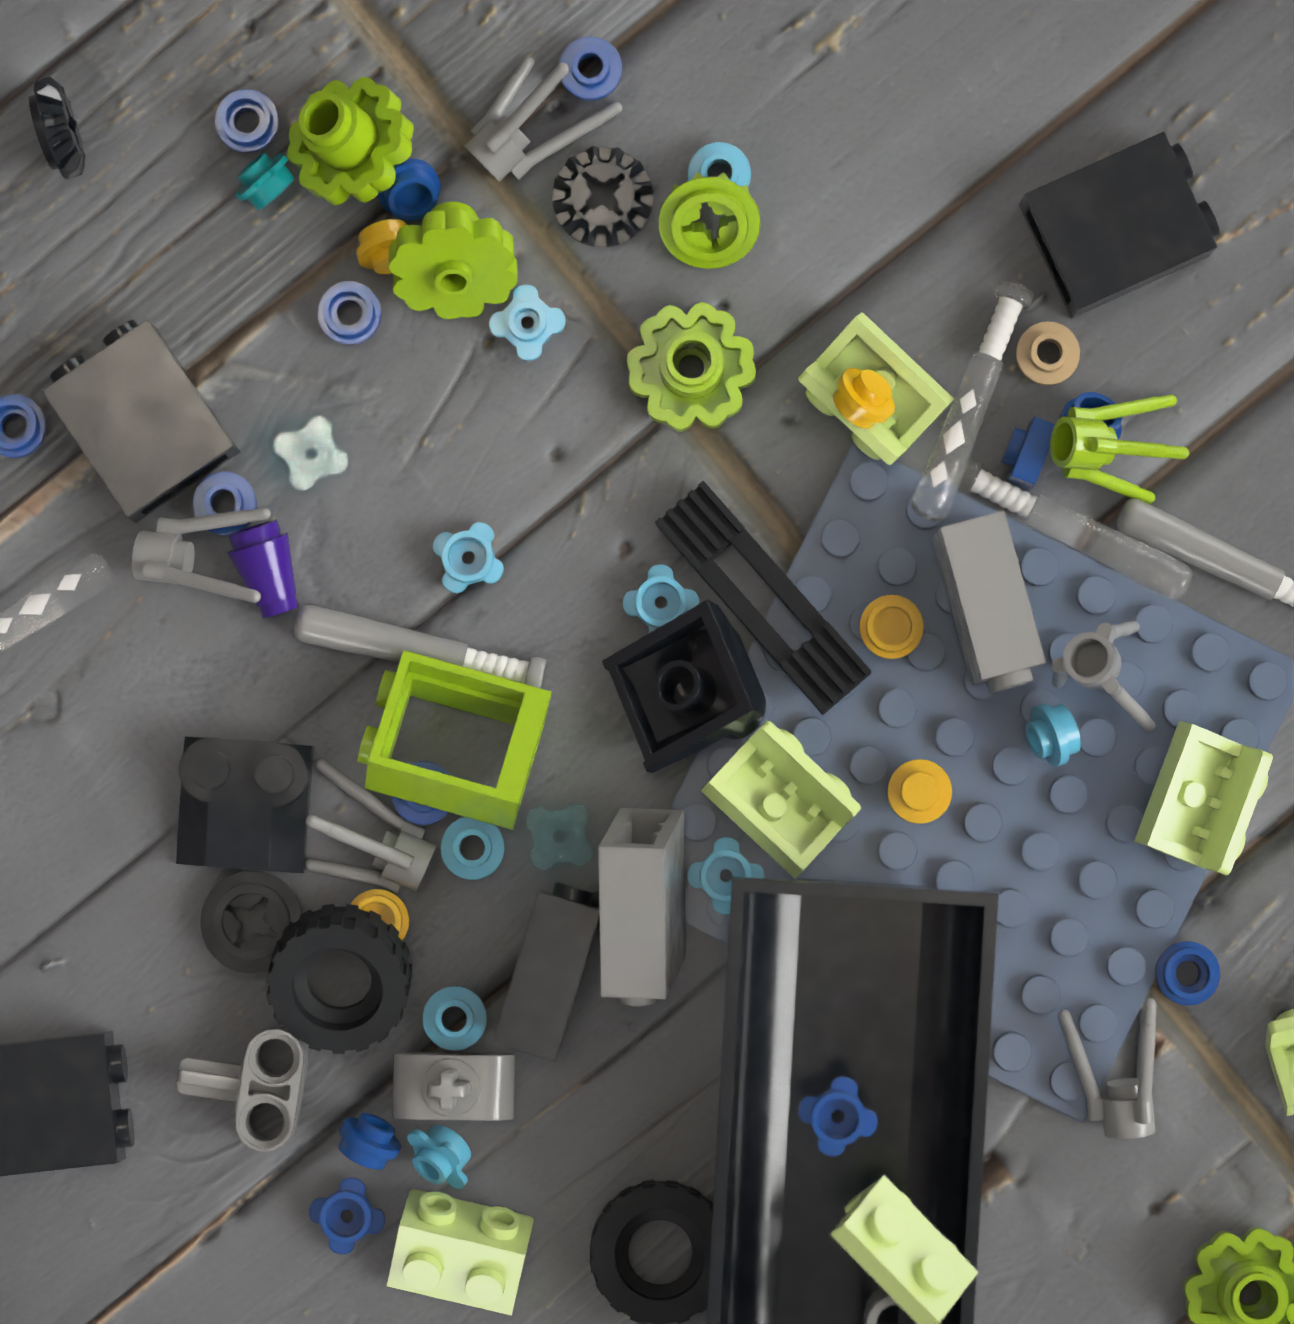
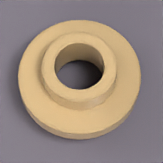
[1016,321,1080,386]

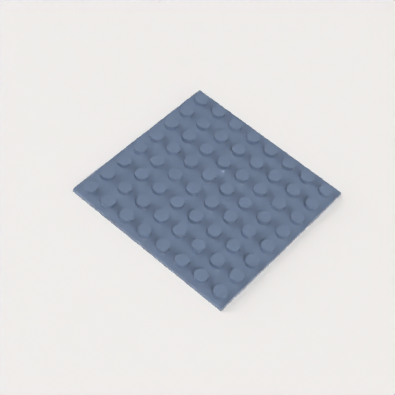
[669,441,1294,1124]

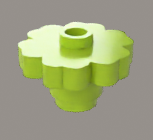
[287,77,414,206]
[389,202,518,320]
[627,302,756,432]
[1182,1226,1294,1324]

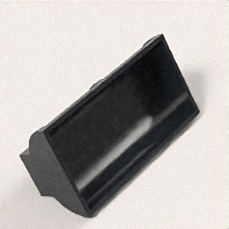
[707,877,999,1324]

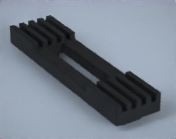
[655,481,871,715]

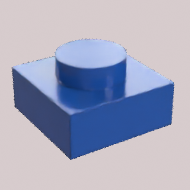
[1001,417,1055,491]

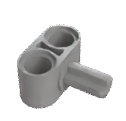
[177,1027,308,1152]
[392,1052,515,1120]

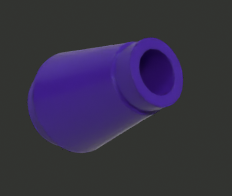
[227,519,299,618]

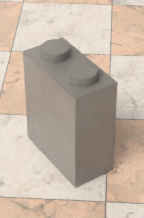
[931,510,1046,693]
[599,808,686,1006]

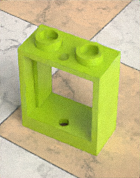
[357,650,552,830]

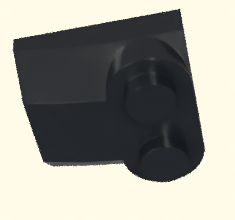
[602,600,766,773]
[176,736,314,873]

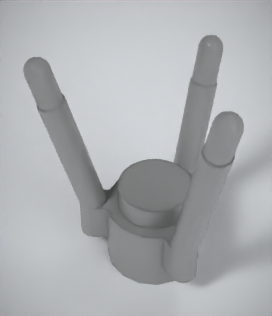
[464,56,622,182]
[132,507,271,603]
[1051,620,1156,732]
[304,759,436,894]
[1058,998,1157,1139]

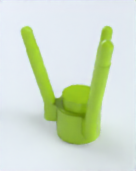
[1050,394,1189,504]

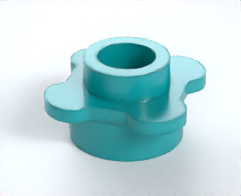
[234,152,295,211]

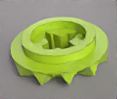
[659,172,760,269]

